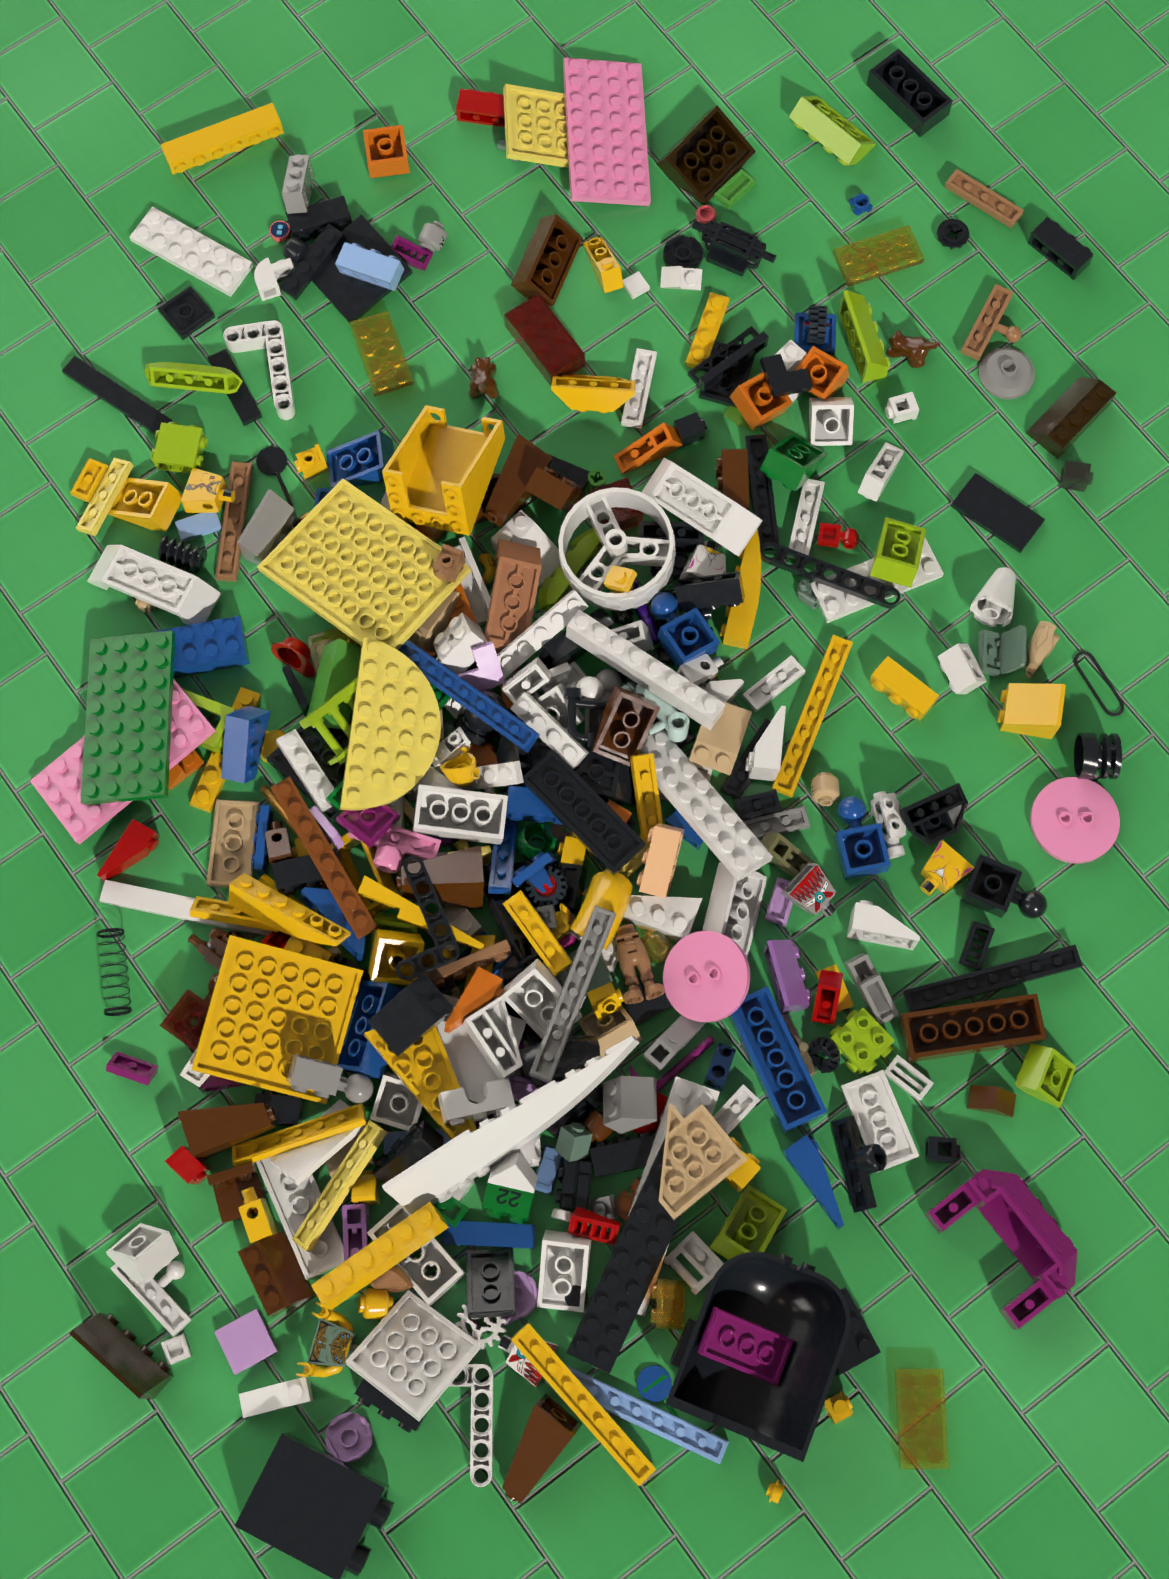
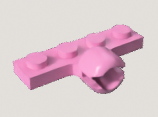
[348,826,441,873]

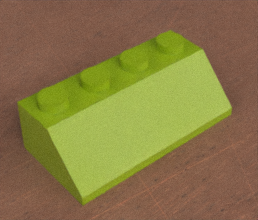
[789,96,877,166]
[839,290,890,383]

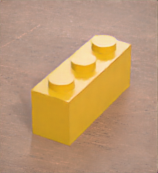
[869,656,939,721]

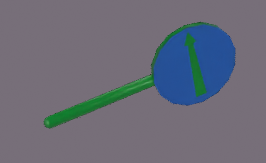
[637,1366,679,1418]

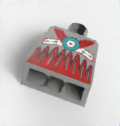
[781,862,836,917]

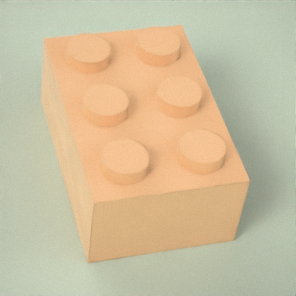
[637,823,685,898]

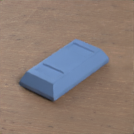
[535,1144,564,1195]

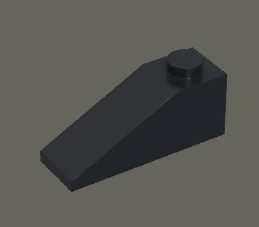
[497,707,533,776]

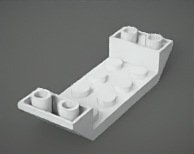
[641,458,763,557]
[88,545,221,625]

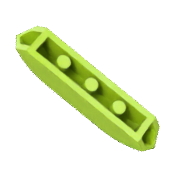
[144,362,243,394]
[538,528,603,612]

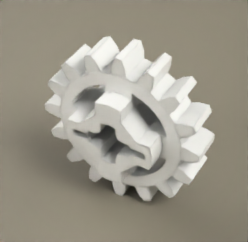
[456,1304,508,1349]

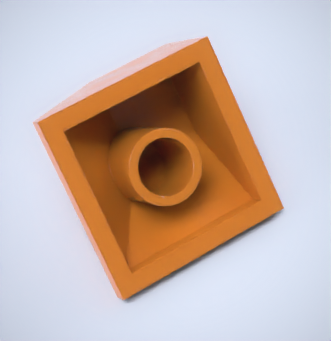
[796,346,849,401]

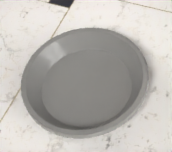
[978,347,1035,399]

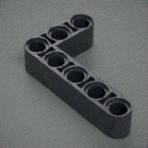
[396,856,460,981]

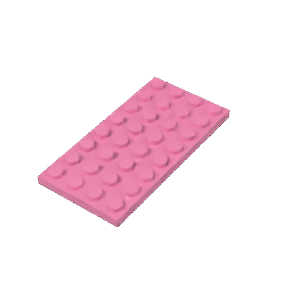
[563,58,651,206]
[30,678,216,845]

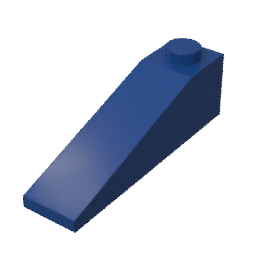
[782,1135,844,1229]

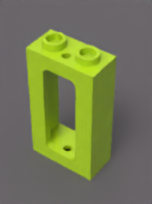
[183,689,236,755]

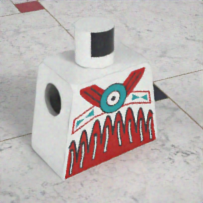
[498,1335,558,1387]

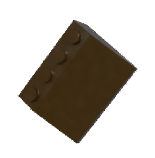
[657,105,756,205]
[69,1313,174,1399]

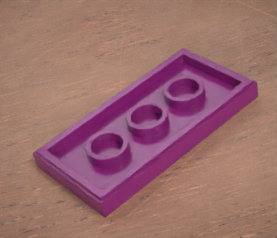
[696,1306,794,1386]

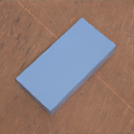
[175,513,222,542]

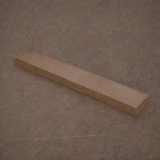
[215,462,253,582]

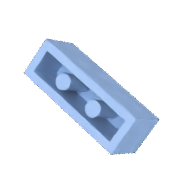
[335,242,404,291]

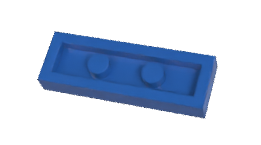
[251,805,274,875]

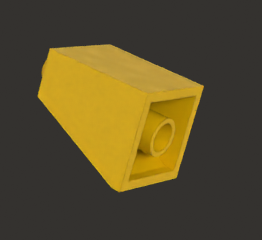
[997,683,1066,739]

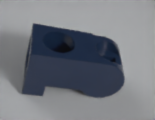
[703,1043,736,1091]

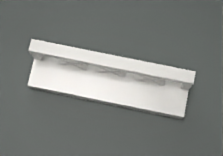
[454,536,491,626]

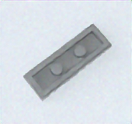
[743,806,810,841]

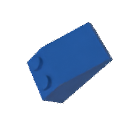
[327,430,394,489]

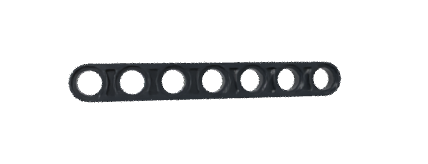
[761,542,901,609]

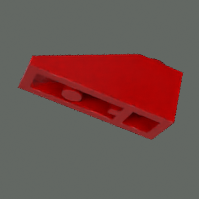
[97,819,159,882]

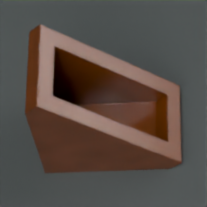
[967,1085,1016,1117]

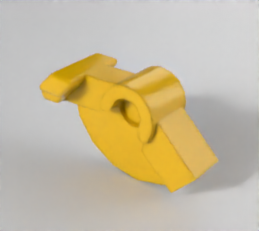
[550,903,571,942]

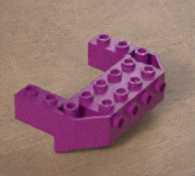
[924,1169,1078,1330]

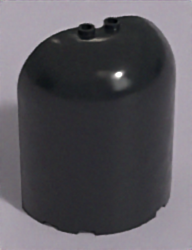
[666,1252,851,1462]

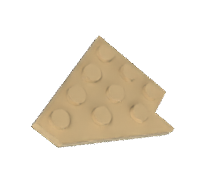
[659,1103,747,1220]

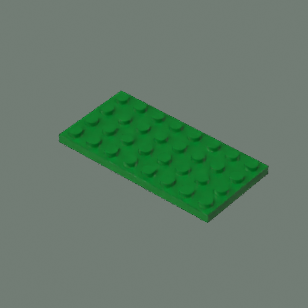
[81,630,175,805]

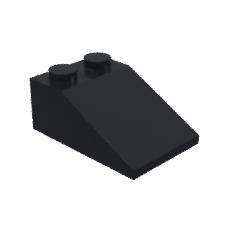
[368,973,454,1057]

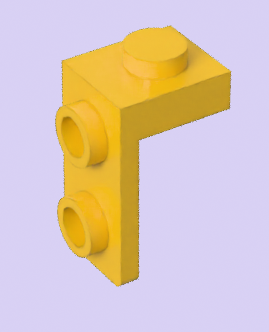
[603,565,637,593]

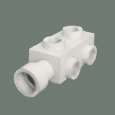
[870,791,907,859]

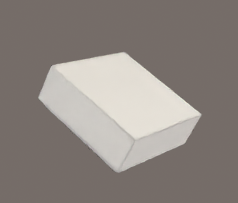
[623,271,650,300]
[161,1333,192,1365]

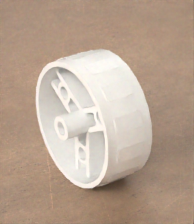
[558,487,676,611]

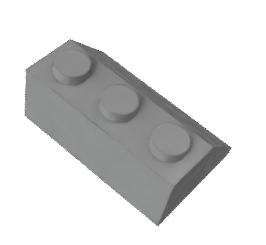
[237,489,297,565]

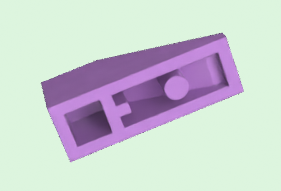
[342,1204,370,1261]

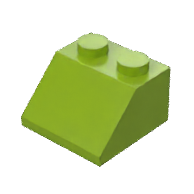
[1015,1043,1076,1108]

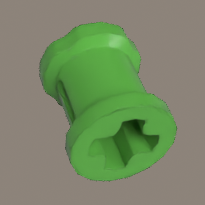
[588,469,606,493]

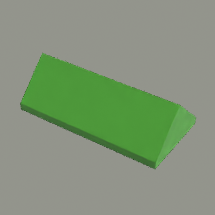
[307,638,361,729]

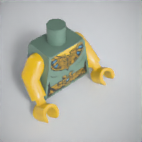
[296,1302,359,1378]

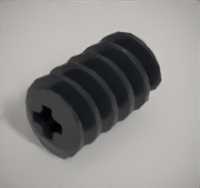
[158,535,207,574]

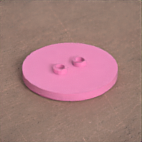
[1030,777,1120,864]
[663,931,750,1022]

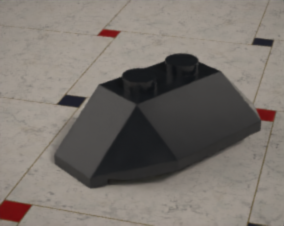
[899,783,968,847]

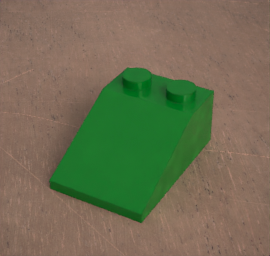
[760,433,828,491]

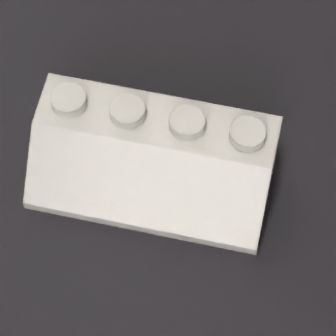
[412,784,508,845]
[702,862,767,959]

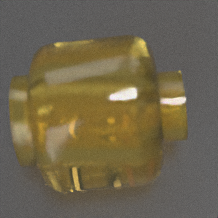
[641,931,672,964]

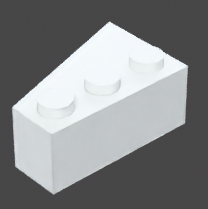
[623,895,702,942]
[462,995,523,1080]

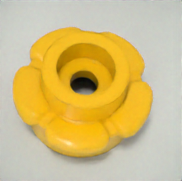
[766,1479,786,1504]

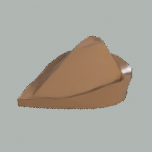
[370,1265,414,1292]

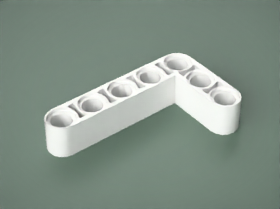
[223,320,295,420]
[449,1364,494,1487]

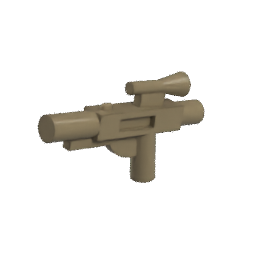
[782,1014,817,1076]

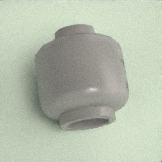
[418,221,448,253]

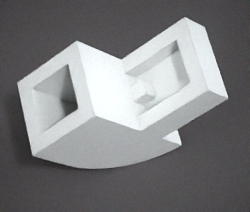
[254,258,294,301]

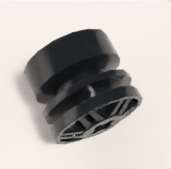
[1073,733,1122,779]

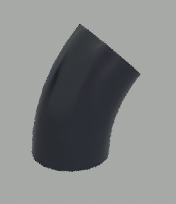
[519,1035,600,1089]

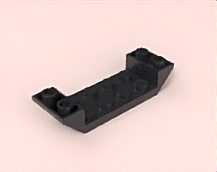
[506,741,637,807]

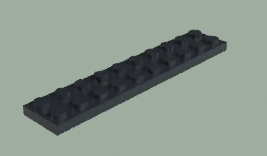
[566,1137,682,1374]

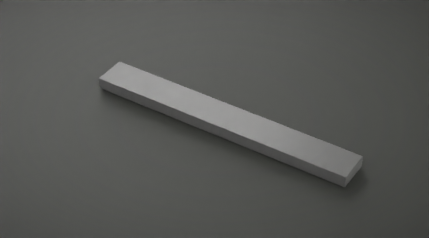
[529,905,617,1083]

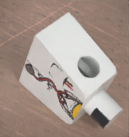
[677,654,724,687]

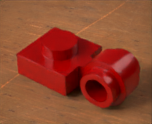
[817,522,859,549]

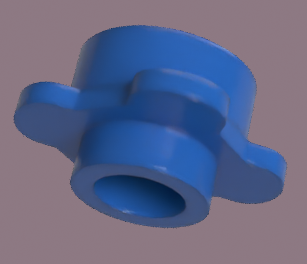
[849,194,873,215]

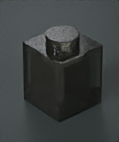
[1059,460,1093,492]

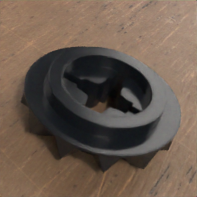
[936,219,969,250]
[807,1037,840,1074]

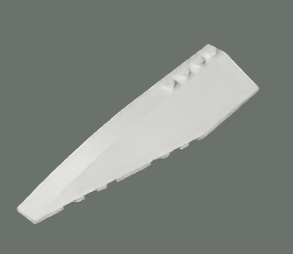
[382,1036,640,1213]

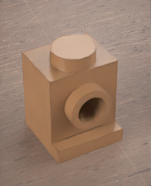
[432,544,466,583]

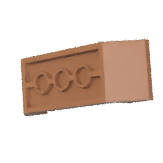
[475,539,542,672]

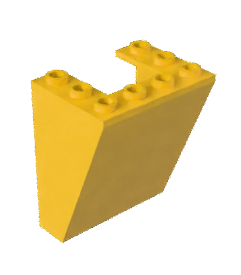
[382,405,505,536]

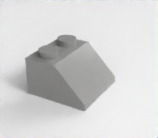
[603,1076,657,1134]

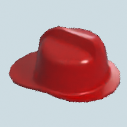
[271,637,315,678]

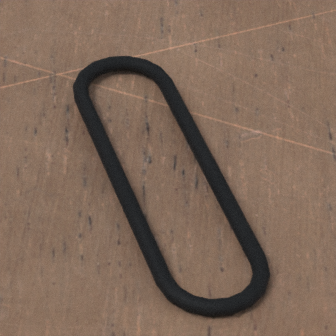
[1074,651,1124,716]

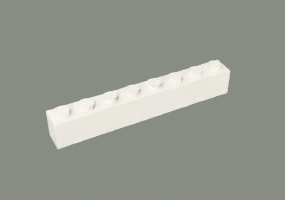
[566,610,726,731]

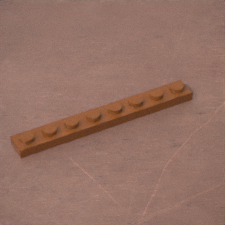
[270,776,378,940]

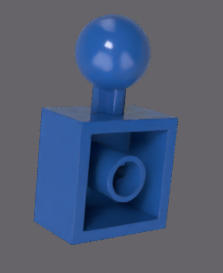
[651,592,720,668]
[834,796,891,880]

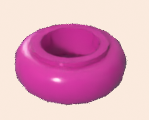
[559,934,577,950]

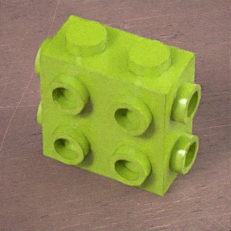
[151,422,208,474]
[829,1008,895,1075]

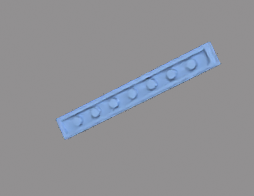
[545,1365,729,1464]

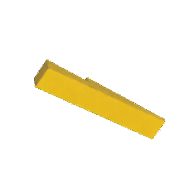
[358,875,484,951]

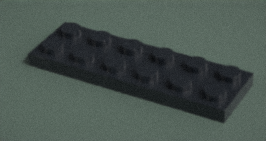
[523,750,646,876]

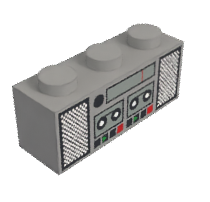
[282,154,315,214]

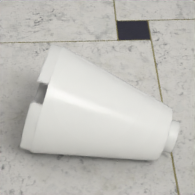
[970,567,1016,627]

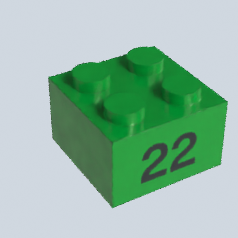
[482,1183,536,1225]

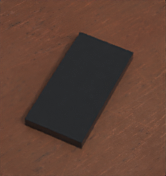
[951,473,1045,553]

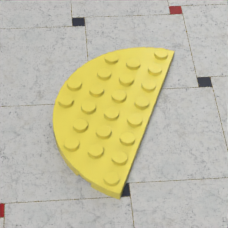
[340,637,441,811]

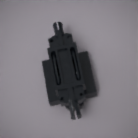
[692,220,777,277]

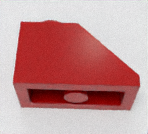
[812,969,843,1025]
[165,1145,210,1185]

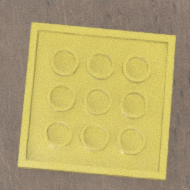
[503,84,569,168]

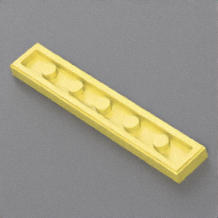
[292,1120,388,1253]

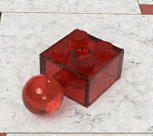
[160,972,219,1051]

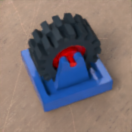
[794,305,836,355]
[511,852,568,906]

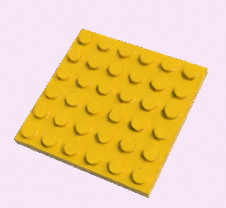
[191,935,363,1104]

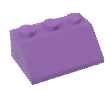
[764,940,812,1015]

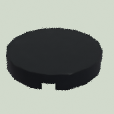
[663,235,703,269]

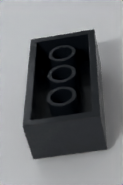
[866,49,953,137]

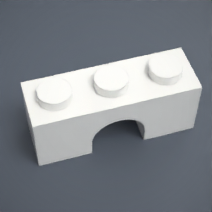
[438,1078,515,1126]

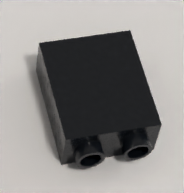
[235,1433,395,1579]

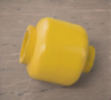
[358,1287,393,1320]

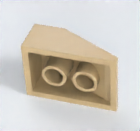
[689,700,752,775]

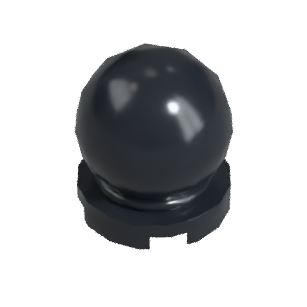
[453,690,507,746]

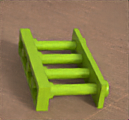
[299,677,358,765]

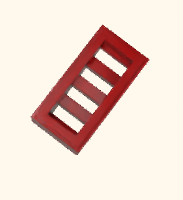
[567,1207,621,1245]

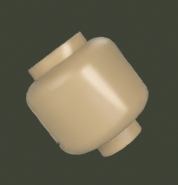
[811,772,840,806]

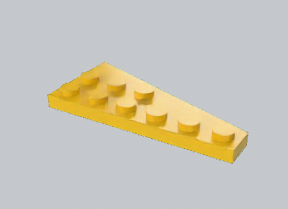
[364,1027,477,1140]

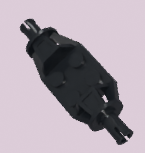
[483,863,544,968]

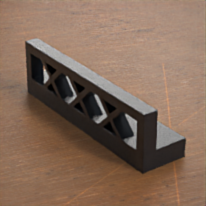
[688,326,769,393]

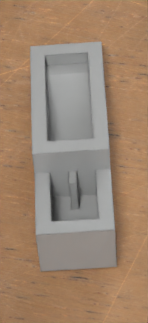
[843,952,899,1025]

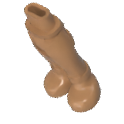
[616,924,665,1004]

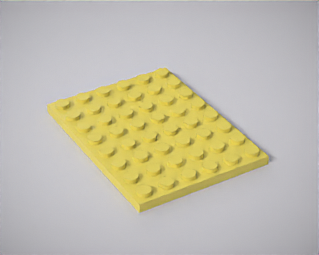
[257,478,471,650]

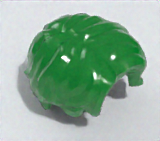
[516,823,557,860]

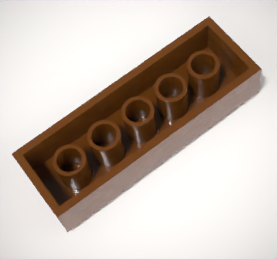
[898,993,1046,1063]

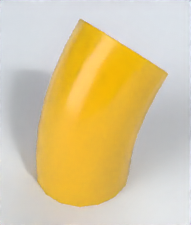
[570,871,632,950]

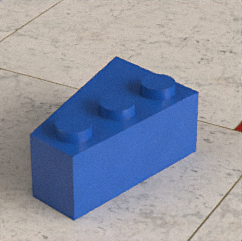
[503,786,563,825]

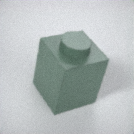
[555,1123,593,1162]

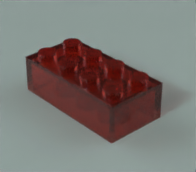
[504,294,585,386]

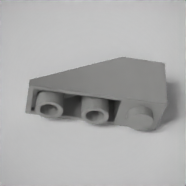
[643,1015,705,1074]

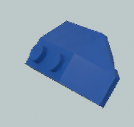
[300,887,365,964]

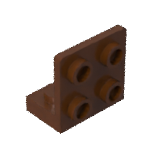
[207,1162,265,1223]

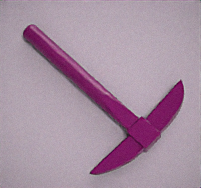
[629,1036,715,1093]

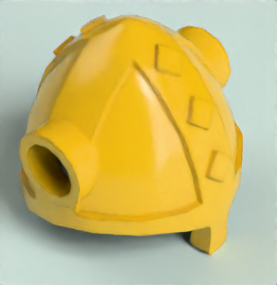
[440,746,480,788]

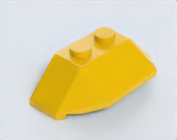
[551,375,636,413]

